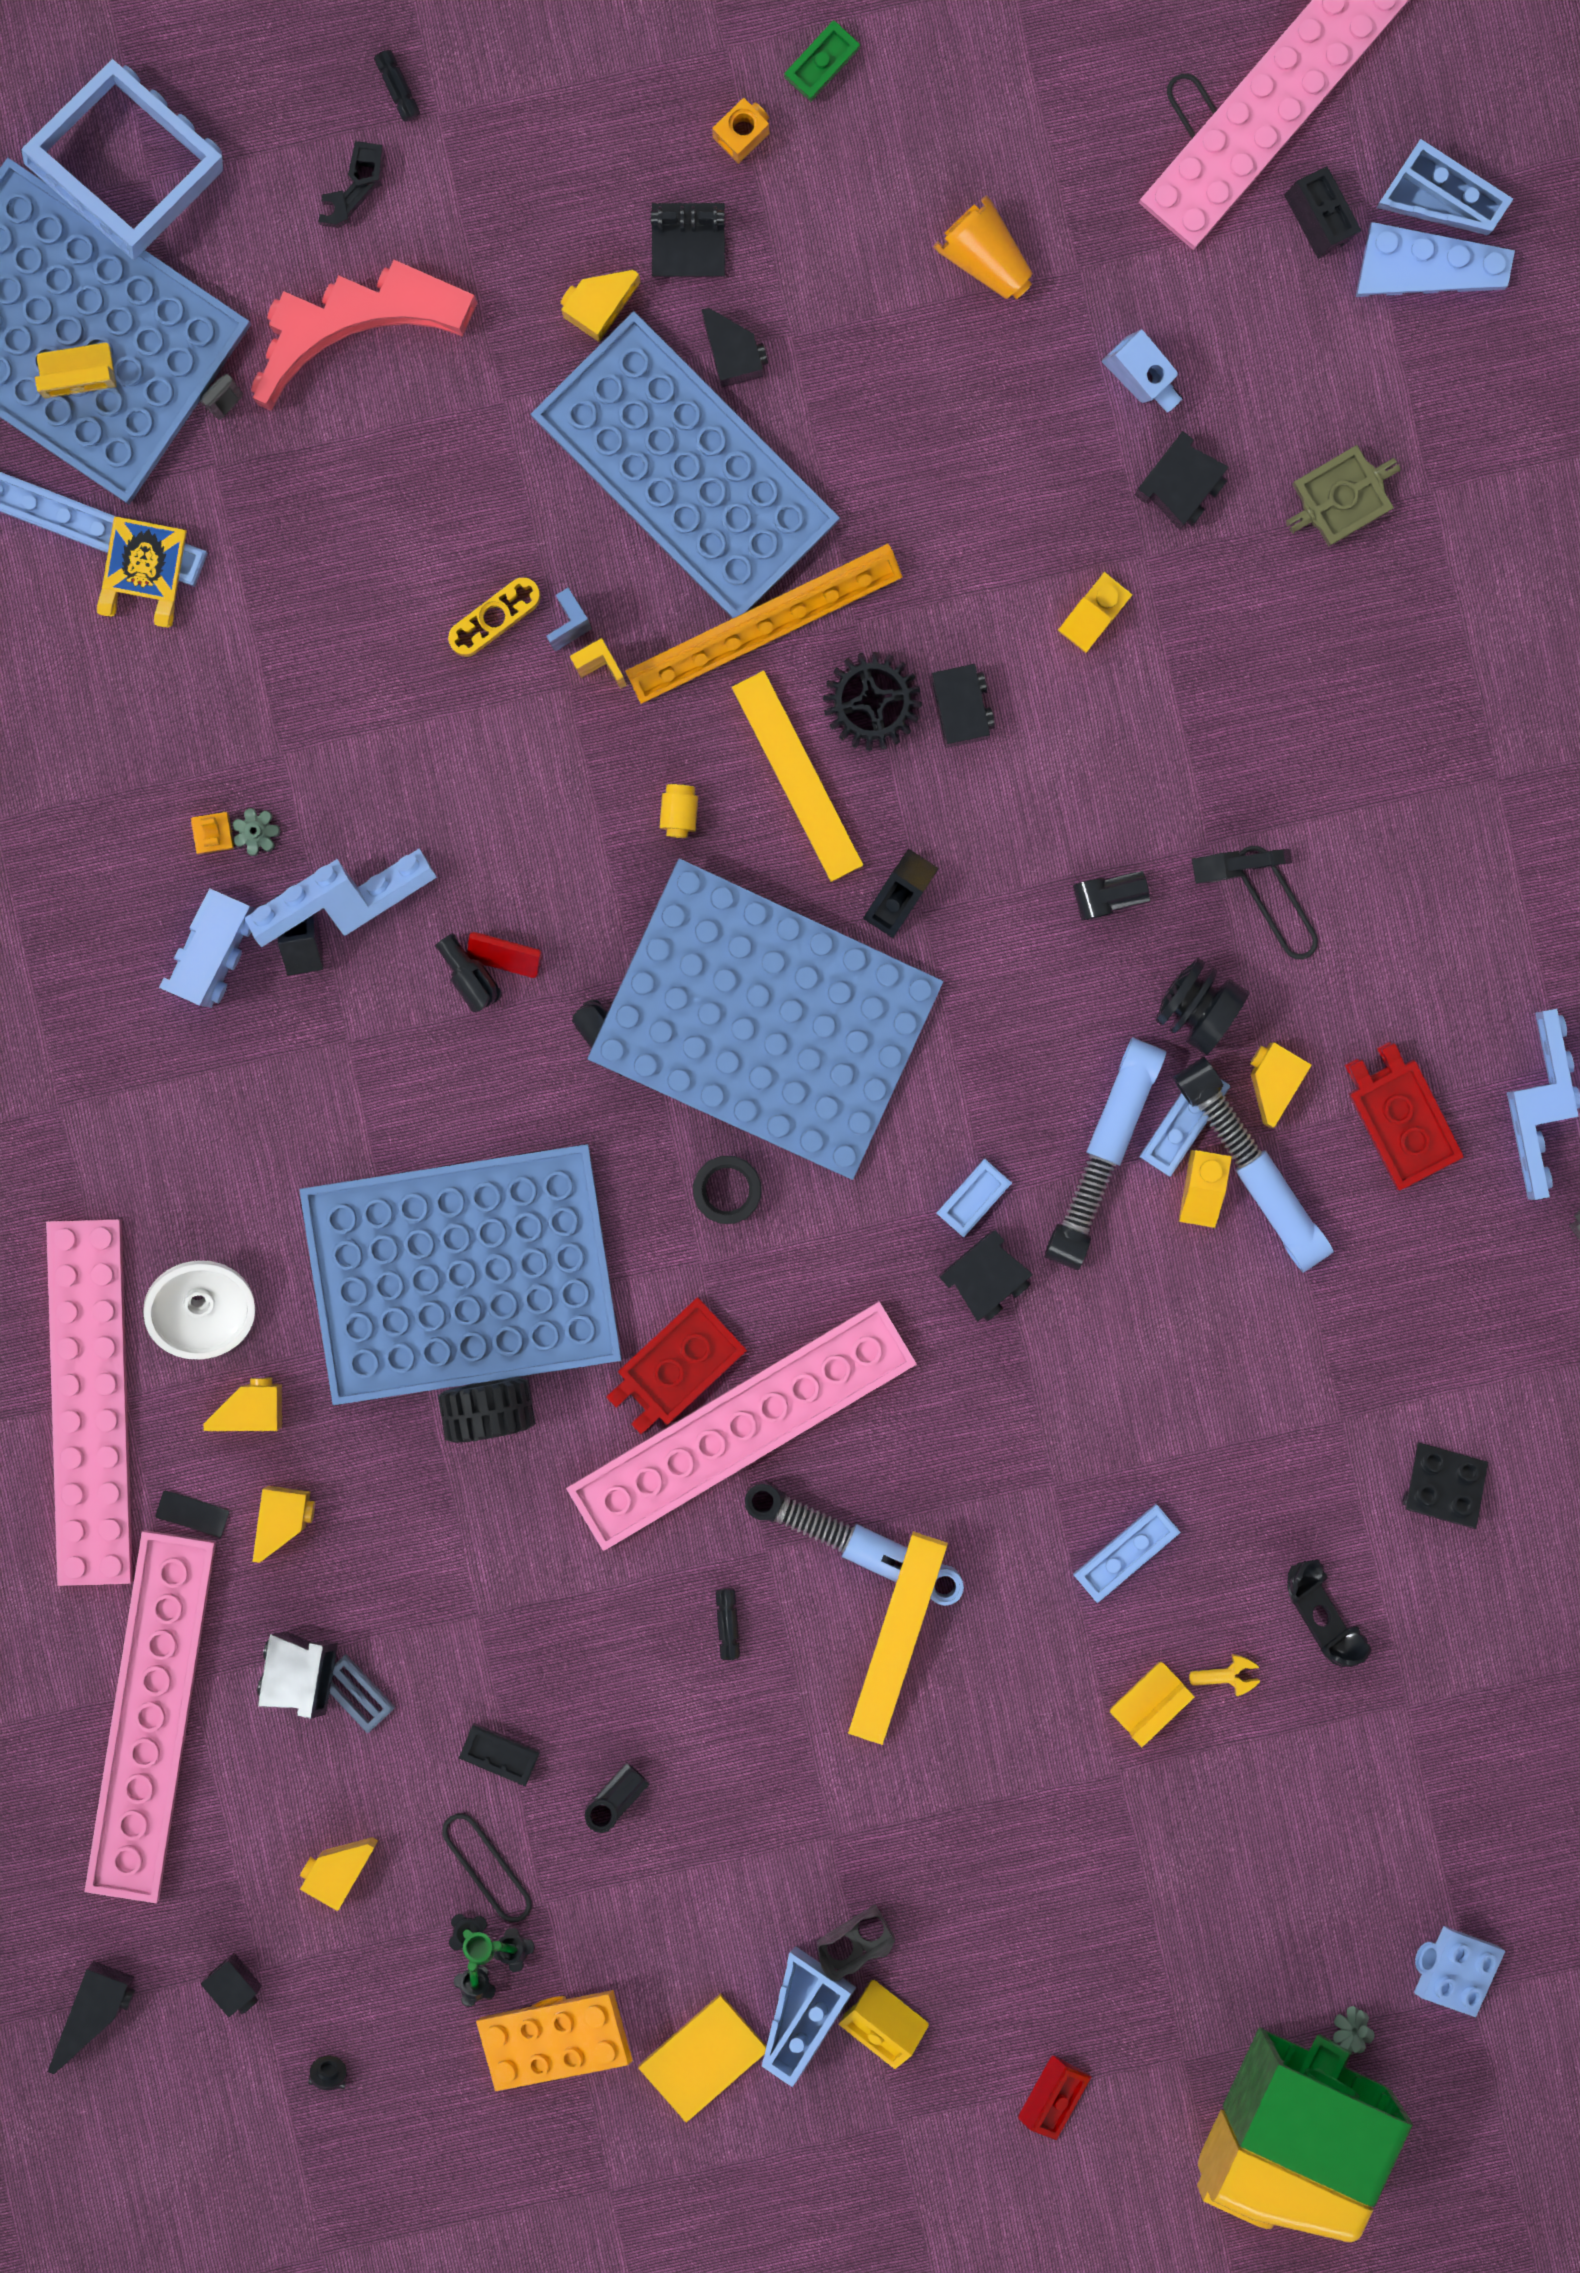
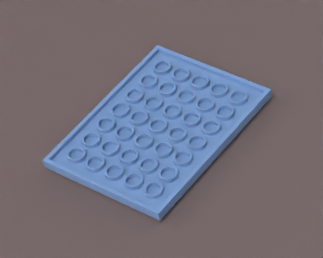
[0,157,251,505]
[587,859,943,1180]
[299,1144,622,1405]

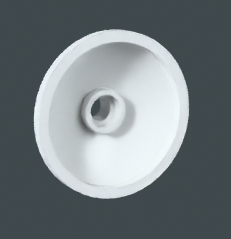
[143,1261,255,1359]

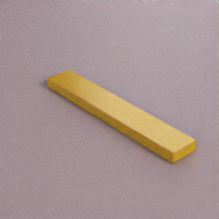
[732,671,863,882]
[848,1531,948,1745]

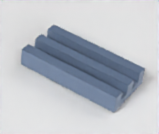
[330,1654,395,1734]

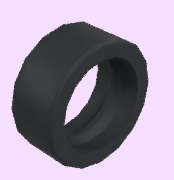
[693,1156,762,1224]

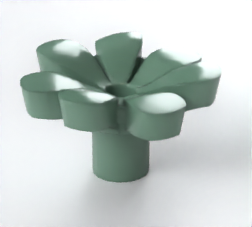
[232,808,280,856]
[1333,2006,1374,2053]

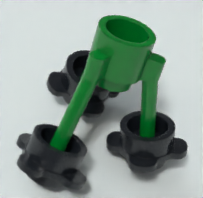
[449,1914,535,2007]

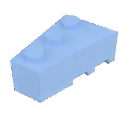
[1376,139,1513,235]
[159,889,255,1008]
[762,1947,856,2087]

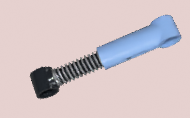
[1044,1037,1166,1271]
[1173,1057,1334,1273]
[744,1480,964,1606]

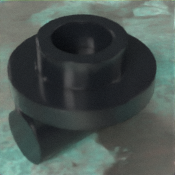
[308,2056,347,2090]

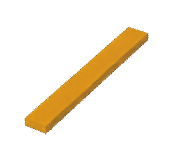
[625,544,903,704]

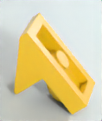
[1058,572,1133,653]

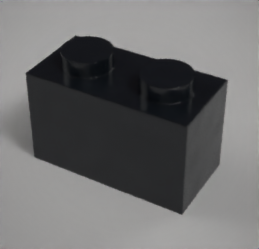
[931,664,995,748]

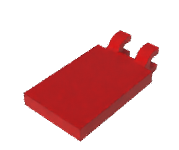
[1344,1042,1464,1191]
[606,1297,747,1434]

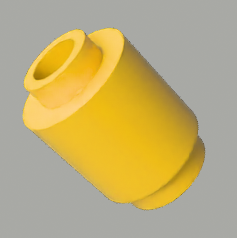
[659,784,698,838]

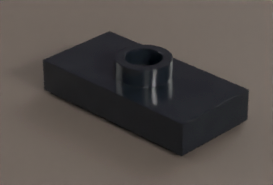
[459,1723,540,1787]

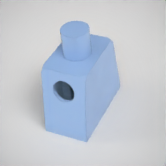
[1101,329,1183,413]

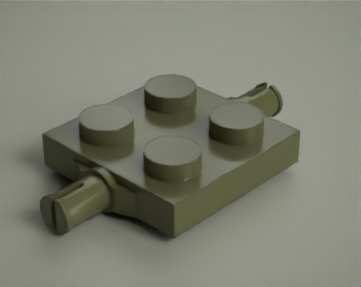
[1285,445,1401,547]

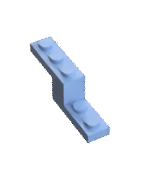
[245,849,437,947]
[1507,1009,1580,1200]

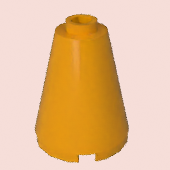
[933,195,1033,299]

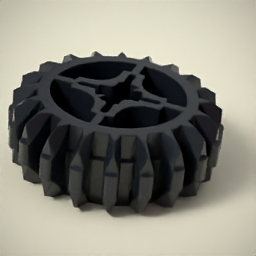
[823,652,922,751]

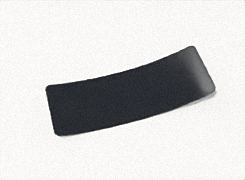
[155,1490,229,1538]

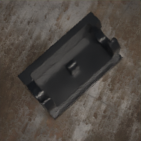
[1284,166,1362,259]

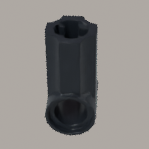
[1073,871,1150,921]
[585,1762,650,1833]

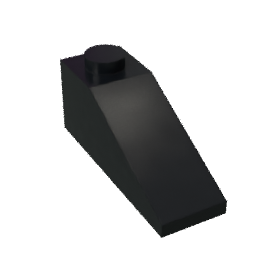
[47,1961,136,2074]

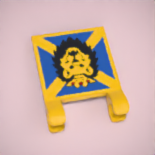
[97,516,187,628]

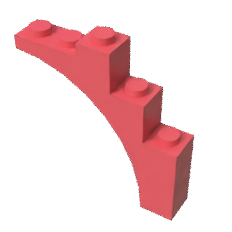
[251,260,477,411]

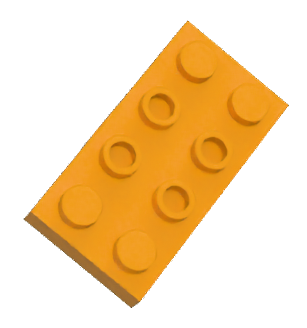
[476,1990,633,2091]

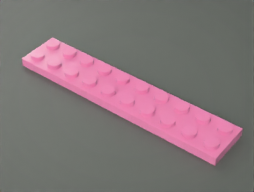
[1139,0,1410,250]
[46,1219,133,1586]
[566,1301,917,1551]
[84,1530,216,1904]

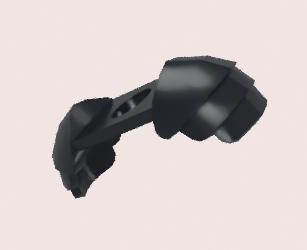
[1287,1559,1371,1667]

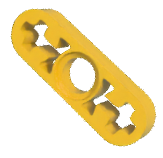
[448,578,541,657]

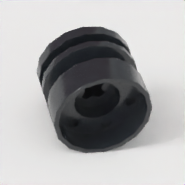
[1154,957,1250,1055]

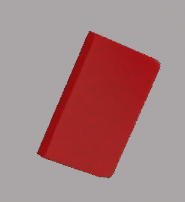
[467,932,543,978]
[1018,2056,1091,2140]

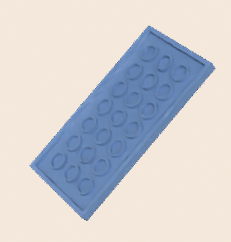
[530,311,840,619]

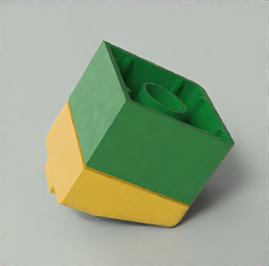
[1197,2027,1413,2242]

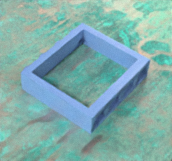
[21,59,223,261]

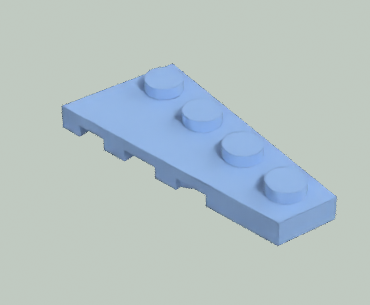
[1356,222,1515,297]

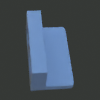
[546,588,592,651]

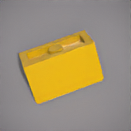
[35,343,117,399]
[570,638,627,689]
[1110,1662,1195,1748]
[838,1980,929,2069]

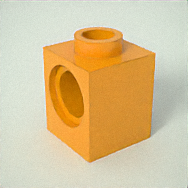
[712,98,770,164]

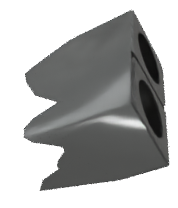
[816,1904,895,1981]

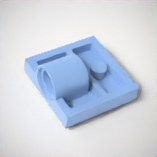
[1414,1926,1505,2017]

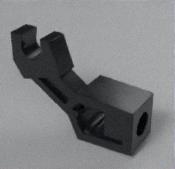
[318,141,385,228]
[1192,849,1292,884]

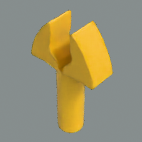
[1189,1654,1260,1696]

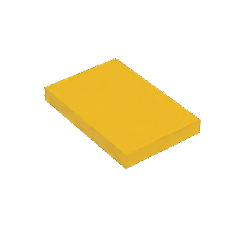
[638,1993,767,2123]

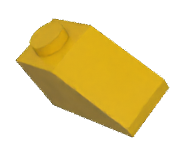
[560,270,641,342]
[1250,1042,1311,1128]
[1178,1150,1232,1228]
[204,1378,282,1431]
[252,1486,315,1563]
[299,1837,378,1911]

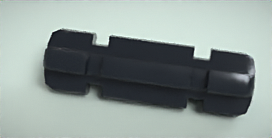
[374,50,420,122]
[716,1588,740,1660]

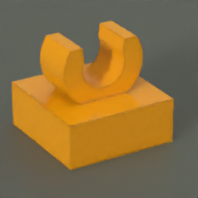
[191,812,235,855]

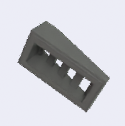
[199,374,243,420]

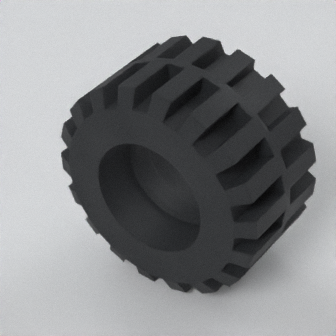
[437,1377,536,1443]

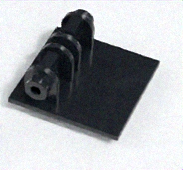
[651,203,725,277]
[1402,1442,1488,1529]

